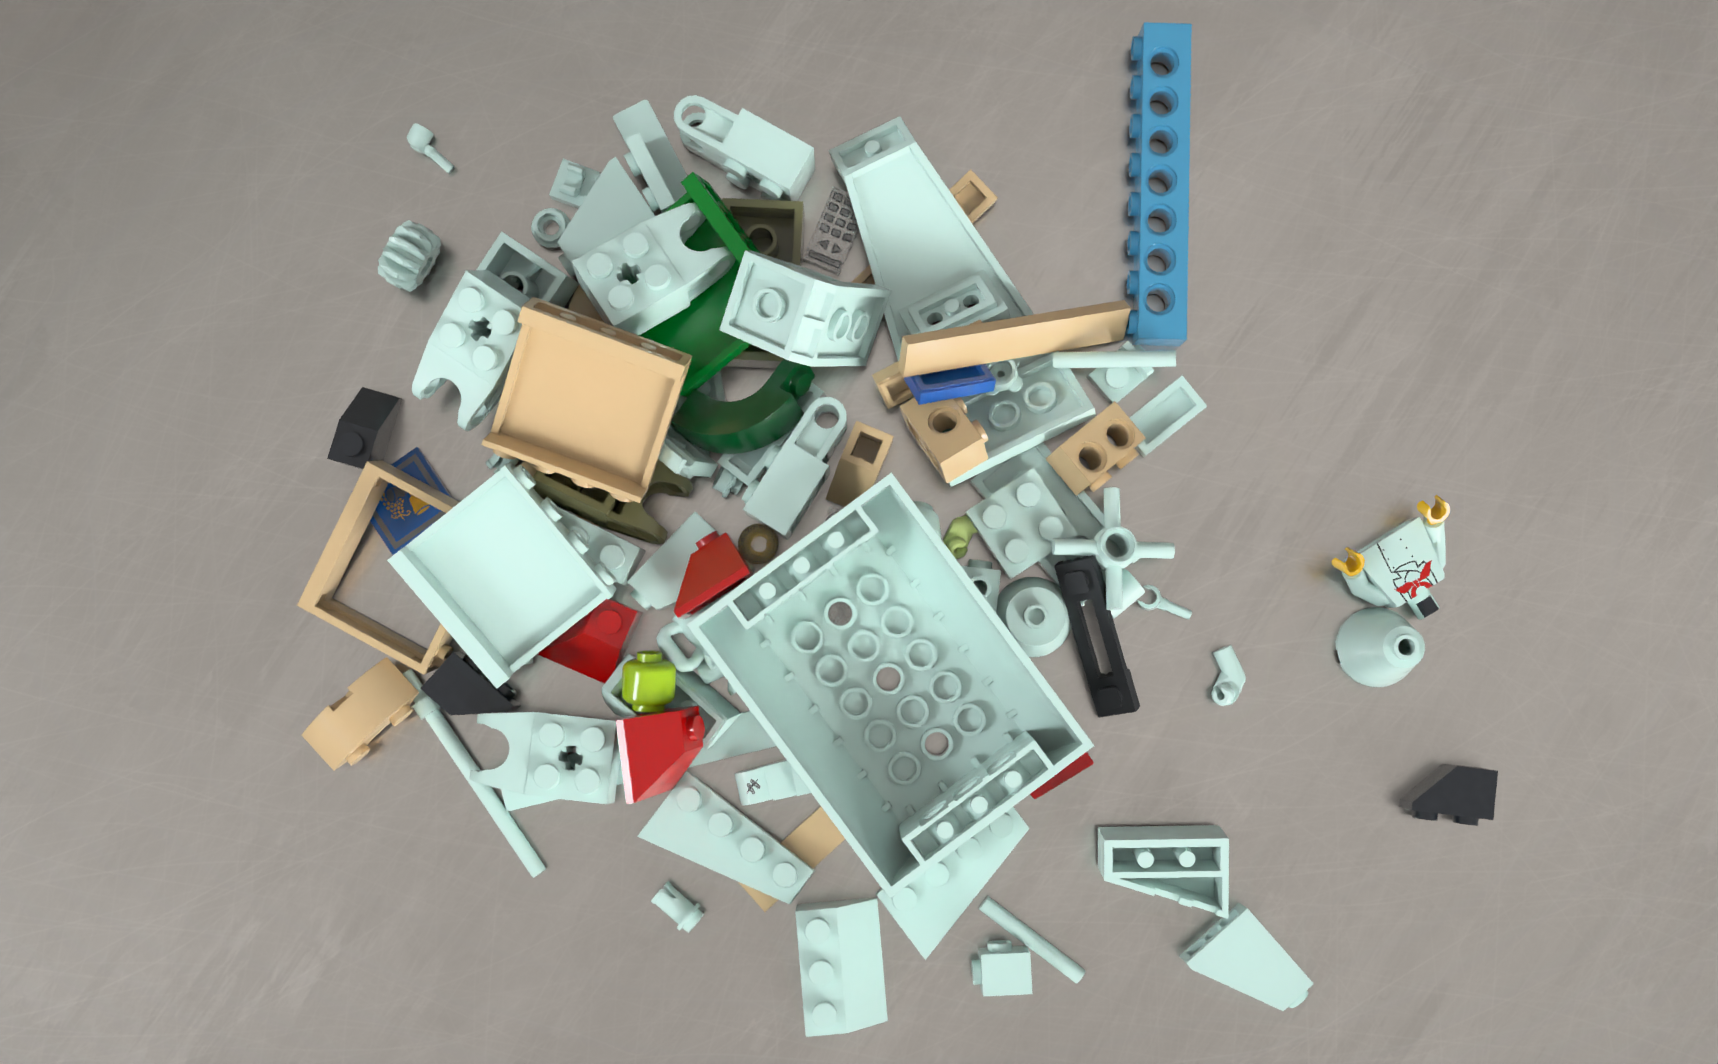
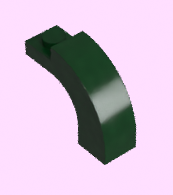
[671,358,815,454]

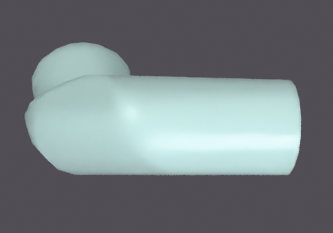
[1211,645,1246,706]

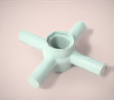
[1051,487,1175,610]

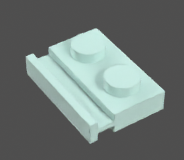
[659,424,718,479]

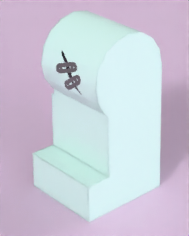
[734,759,811,806]

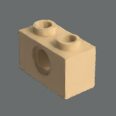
[899,397,989,484]

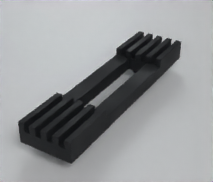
[1054,555,1140,718]

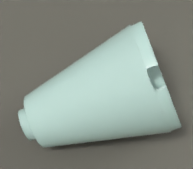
[1335,607,1425,687]

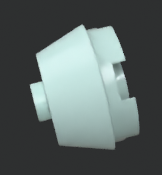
[996,577,1072,657]

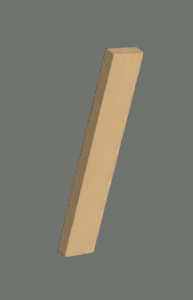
[898,300,1131,377]

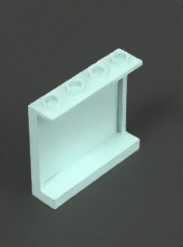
[387,462,617,689]

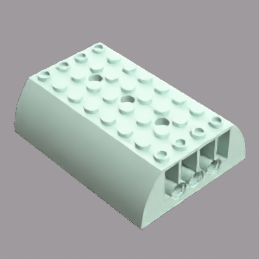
[687,472,1094,898]

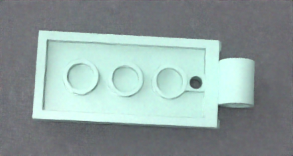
[970,442,1145,619]

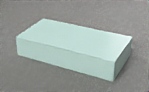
[1130,376,1207,457]

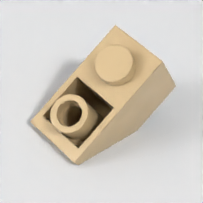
[825,421,894,507]

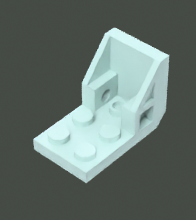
[719,250,892,366]

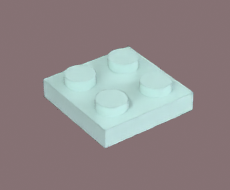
[965,467,1078,580]

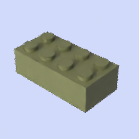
[722,198,805,369]

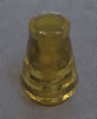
[738,523,779,564]

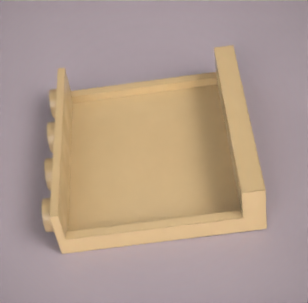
[482,297,692,503]

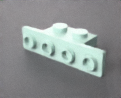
[613,100,687,213]

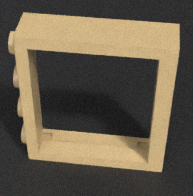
[297,460,460,675]

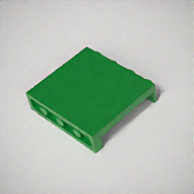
[631,172,760,398]

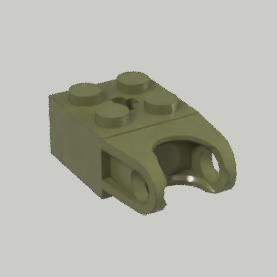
[533,459,693,544]

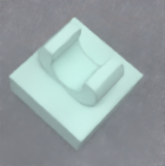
[549,159,601,209]

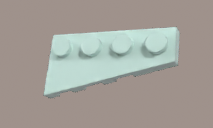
[637,771,816,904]
[876,807,1030,960]

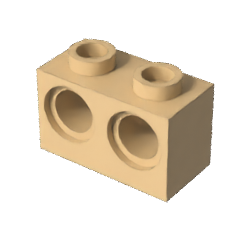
[1046,401,1146,496]

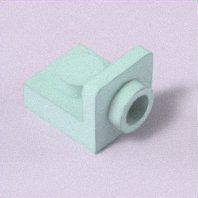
[1087,341,1154,405]

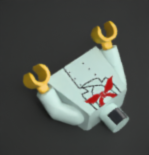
[1332,495,1450,620]

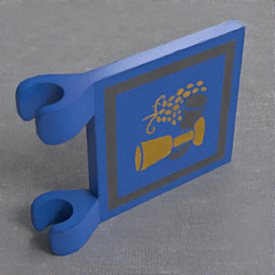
[370,447,452,555]

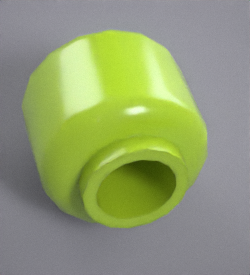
[622,650,676,712]

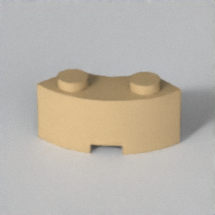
[302,657,419,771]

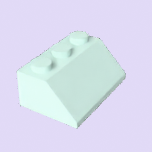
[795,897,888,1037]

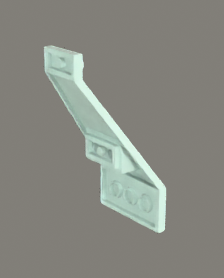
[828,116,1096,487]

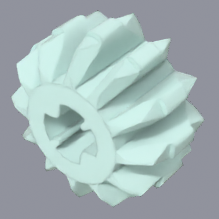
[378,220,441,292]

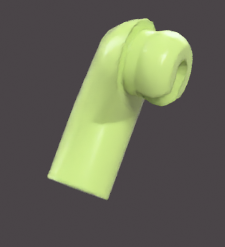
[943,515,978,559]

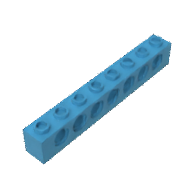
[1126,22,1192,346]

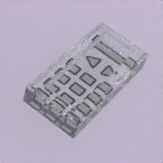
[803,186,859,276]

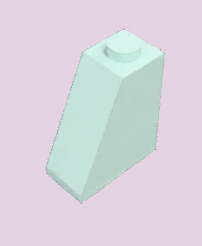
[557,157,655,277]
[627,512,755,610]
[1179,903,1314,1011]

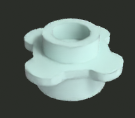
[986,358,1023,396]

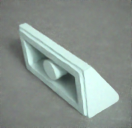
[665,669,740,750]

